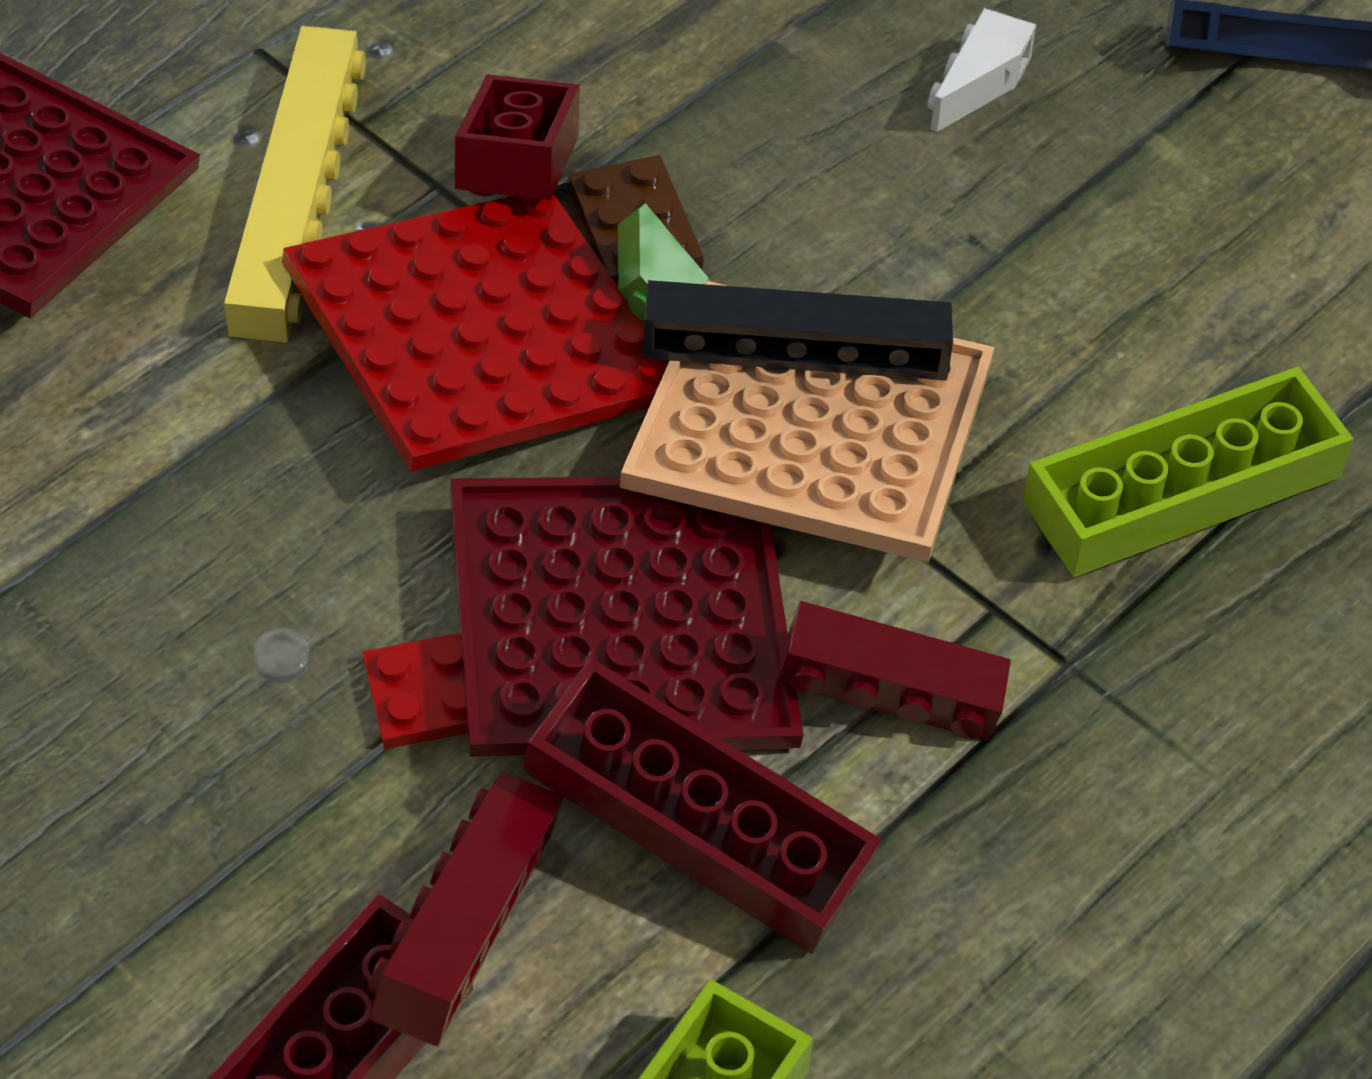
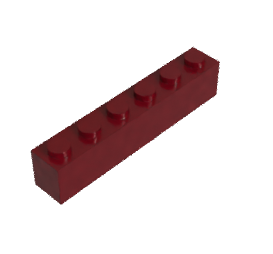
[367,771,564,1047]

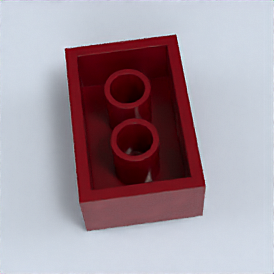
[455,74,580,202]

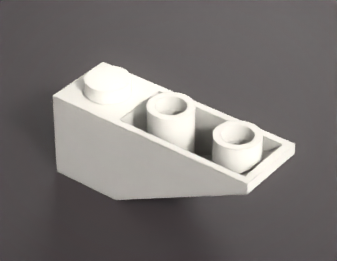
[927,8,1036,132]

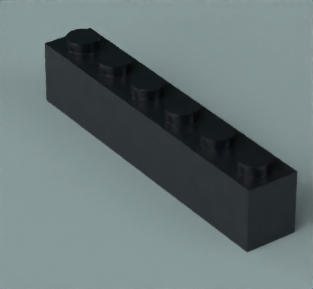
[642,280,953,381]

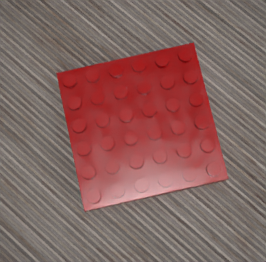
[282,194,670,472]

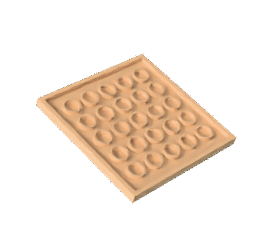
[620,281,995,563]

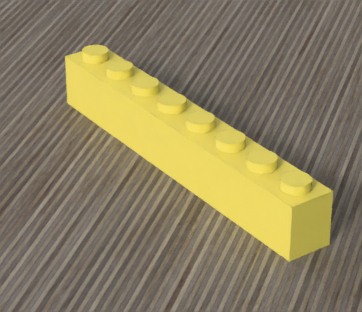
[224,26,366,343]

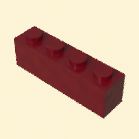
[777,600,1011,741]

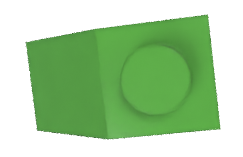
[618,203,710,321]

